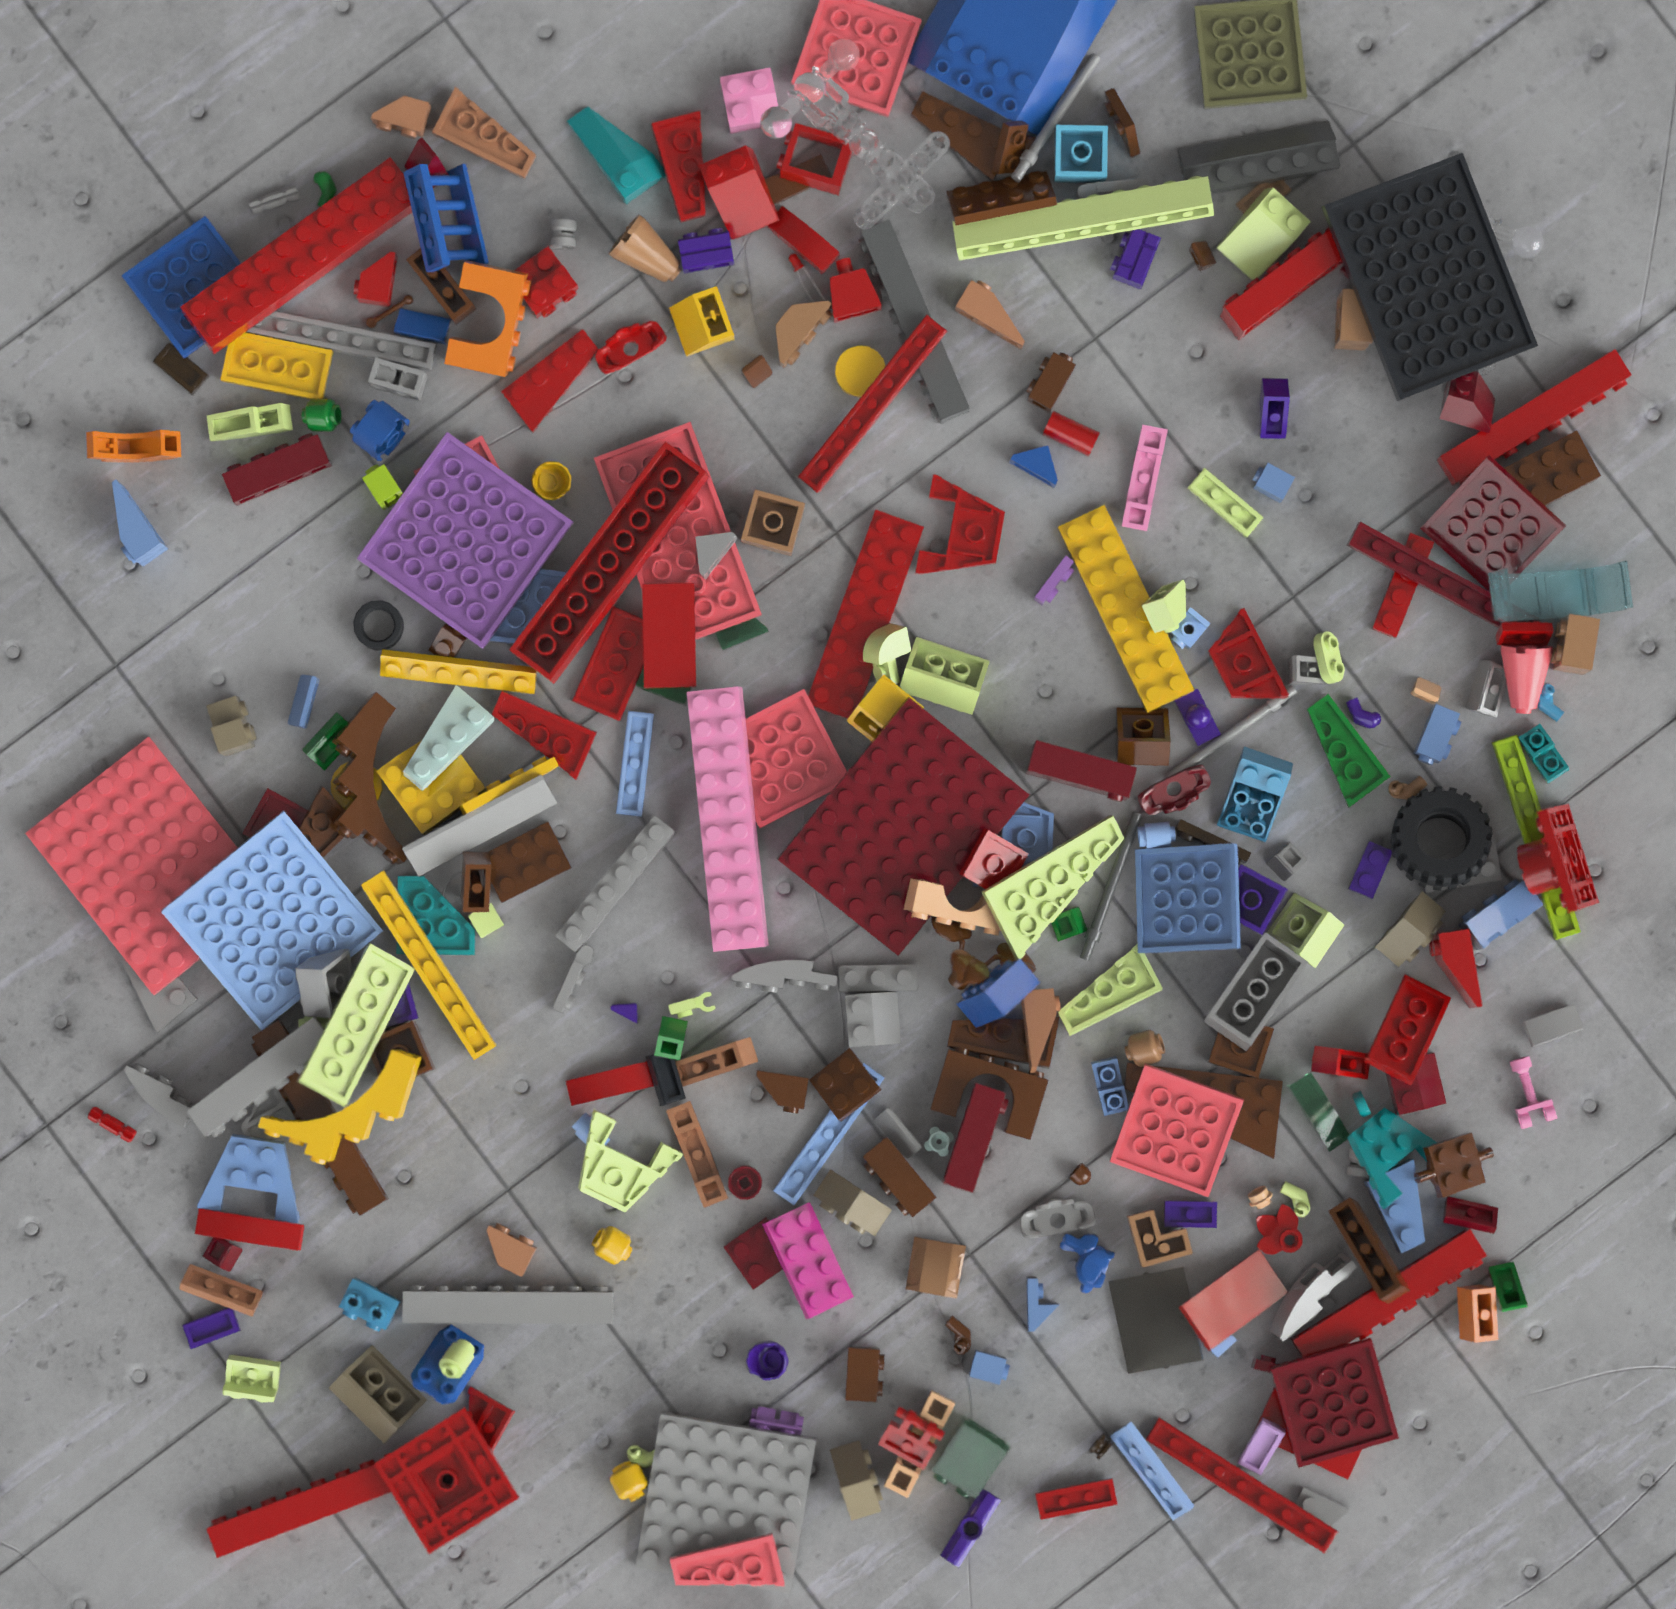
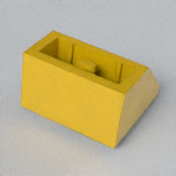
[669,286,735,357]
[847,675,924,742]

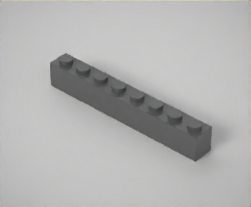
[858,219,970,424]

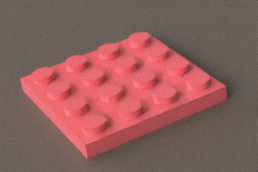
[791,0,922,117]
[746,689,847,829]
[1110,1064,1244,1197]

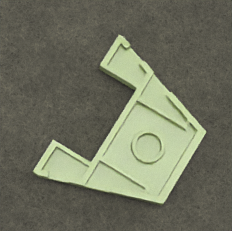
[578,1109,683,1212]

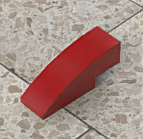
[766,206,840,275]

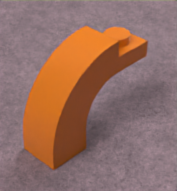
[86,429,181,462]

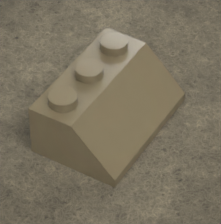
[329,1345,427,1443]

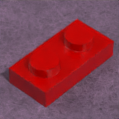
[1495,621,1554,645]

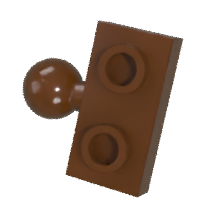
[992,121,1036,174]

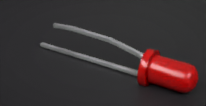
[788,253,826,302]

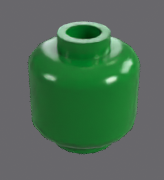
[301,398,342,432]

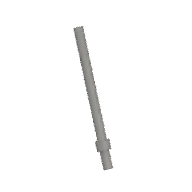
[1011,54,1100,182]
[1165,685,1297,783]

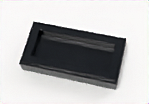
[645,1054,686,1106]

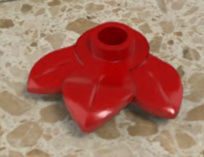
[1256,1204,1303,1255]

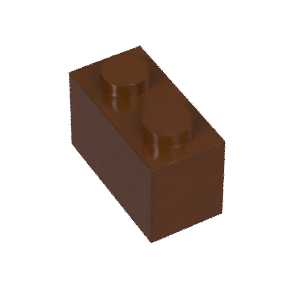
[460,852,491,912]
[845,1346,885,1402]

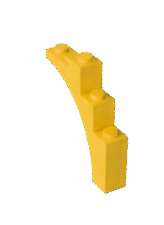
[258,1049,422,1164]

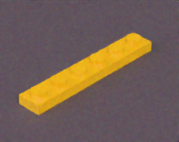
[380,649,537,694]

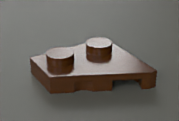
[1103,88,1140,158]

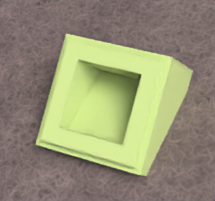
[468,903,504,938]

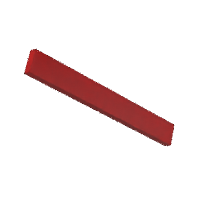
[798,314,948,493]
[1145,1417,1339,1554]

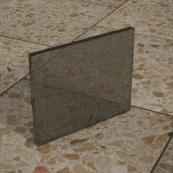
[1108,1267,1204,1374]

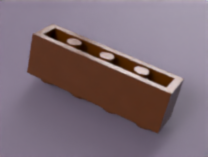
[1328,1197,1410,1304]

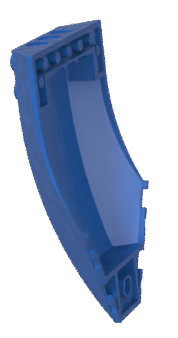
[908,0,1117,136]

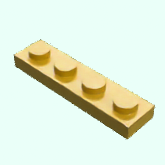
[459,756,559,816]

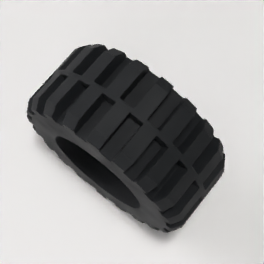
[1390,786,1493,891]

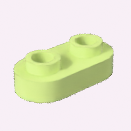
[1313,631,1345,684]

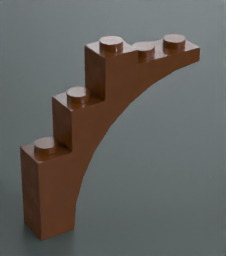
[332,692,408,865]

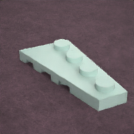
[403,685,494,791]

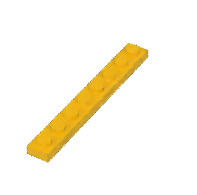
[361,870,496,1060]

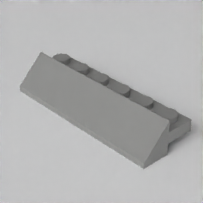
[402,775,557,876]

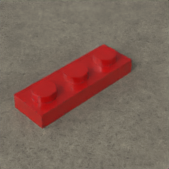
[1035,1478,1118,1520]

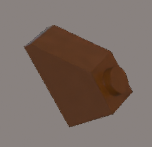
[756,1070,809,1114]

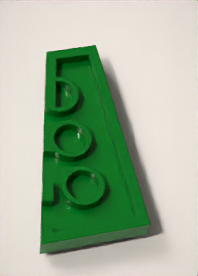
[1307,694,1391,808]

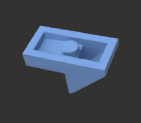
[1026,1278,1059,1332]

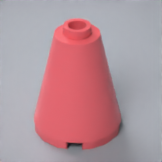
[1501,645,1553,714]

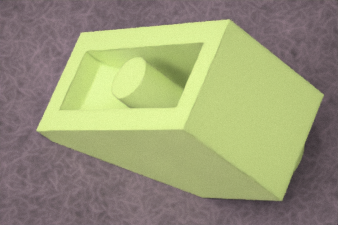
[1142,579,1186,633]

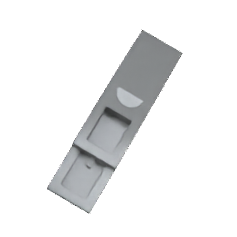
[731,960,838,993]
[124,1063,193,1128]
[1270,1253,1357,1342]

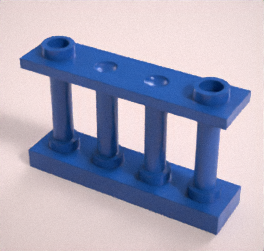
[403,164,489,272]

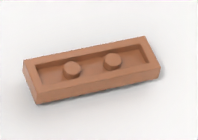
[179,1264,263,1317]

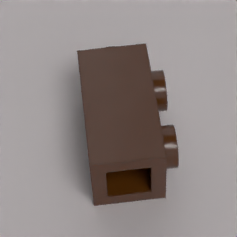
[1026,352,1076,413]

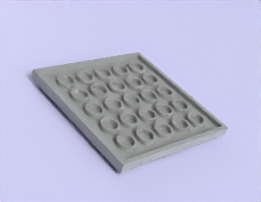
[635,1412,817,1594]

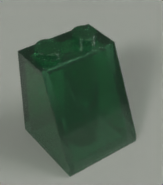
[931,1415,1011,1499]

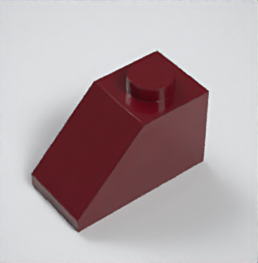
[404,137,449,188]

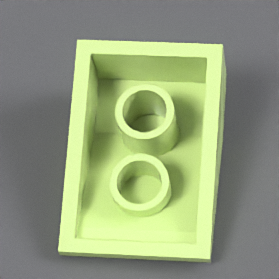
[1216,188,1311,280]

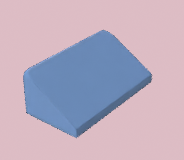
[288,675,320,729]

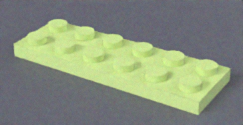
[298,943,415,1106]

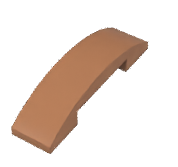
[666,1101,728,1208]

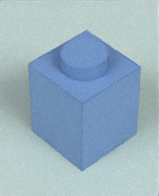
[1252,463,1295,503]
[969,1350,1010,1385]

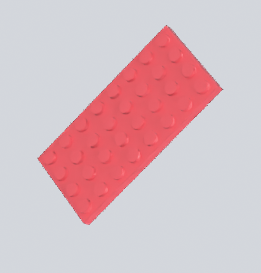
[594,422,762,640]

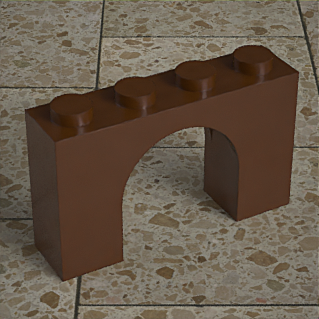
[930,1047,1049,1140]

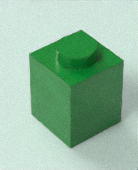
[654,1016,688,1060]

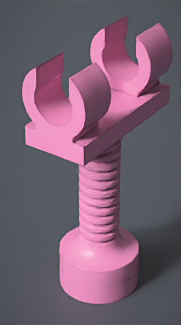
[1509,1056,1557,1129]

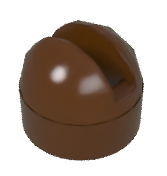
[1068,1163,1091,1185]

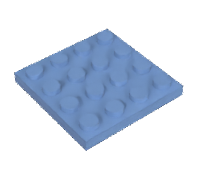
[1135,843,1241,954]

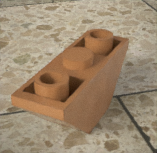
[775,301,833,368]

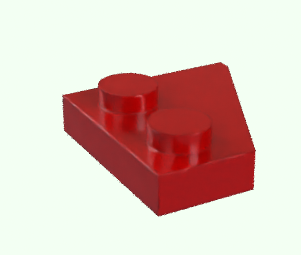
[468,1386,515,1452]

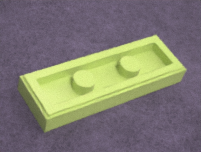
[1187,468,1264,538]

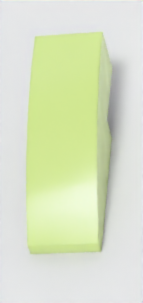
[207,403,293,441]

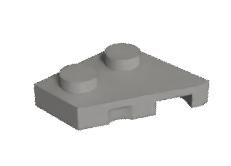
[240,1088,296,1140]
[1281,1487,1349,1546]

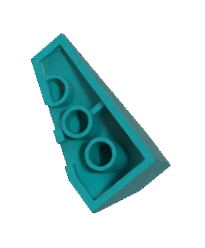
[567,106,666,204]

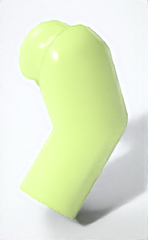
[1280,1181,1311,1217]
[627,1445,655,1468]

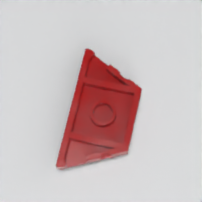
[1208,608,1289,699]

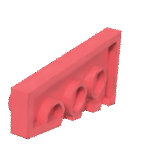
[670,1533,785,1586]

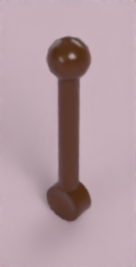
[366,295,413,329]

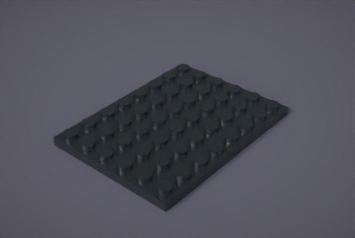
[1321,153,1538,401]

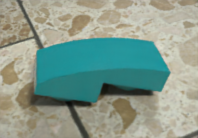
[1518,724,1569,784]

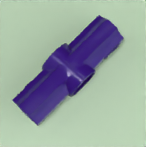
[940,1488,1001,1567]

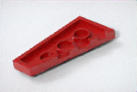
[651,110,706,223]
[501,329,599,433]
[492,690,598,780]

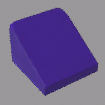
[610,1003,638,1024]

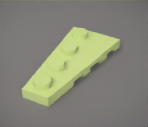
[1058,944,1163,1036]

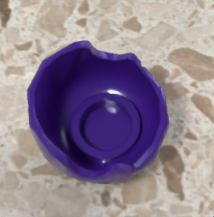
[746,1340,789,1381]

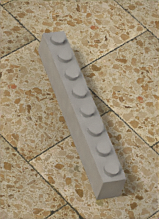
[402,1285,614,1324]

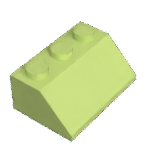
[900,637,990,715]

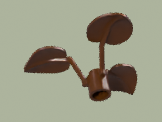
[931,916,1036,990]

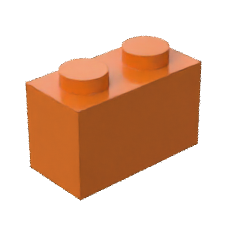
[1457,1284,1498,1342]

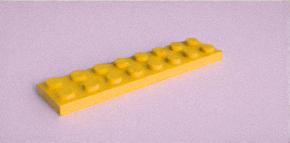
[1058,505,1194,713]

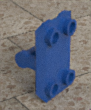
[410,1325,484,1405]

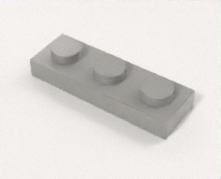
[839,965,917,992]

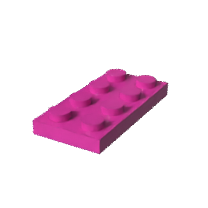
[762,1202,854,1320]

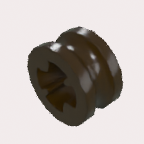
[1089,1434,1113,1460]

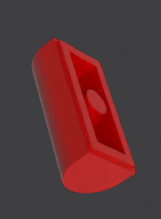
[1042,411,1100,457]

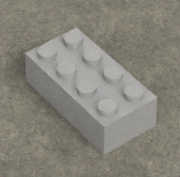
[1203,932,1308,1051]

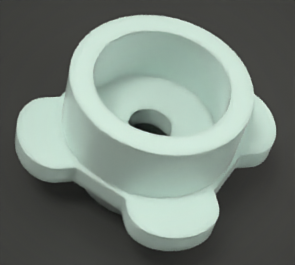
[924,1127,954,1157]

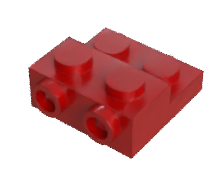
[514,246,579,319]

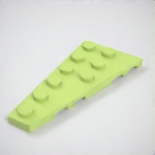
[981,815,1125,960]

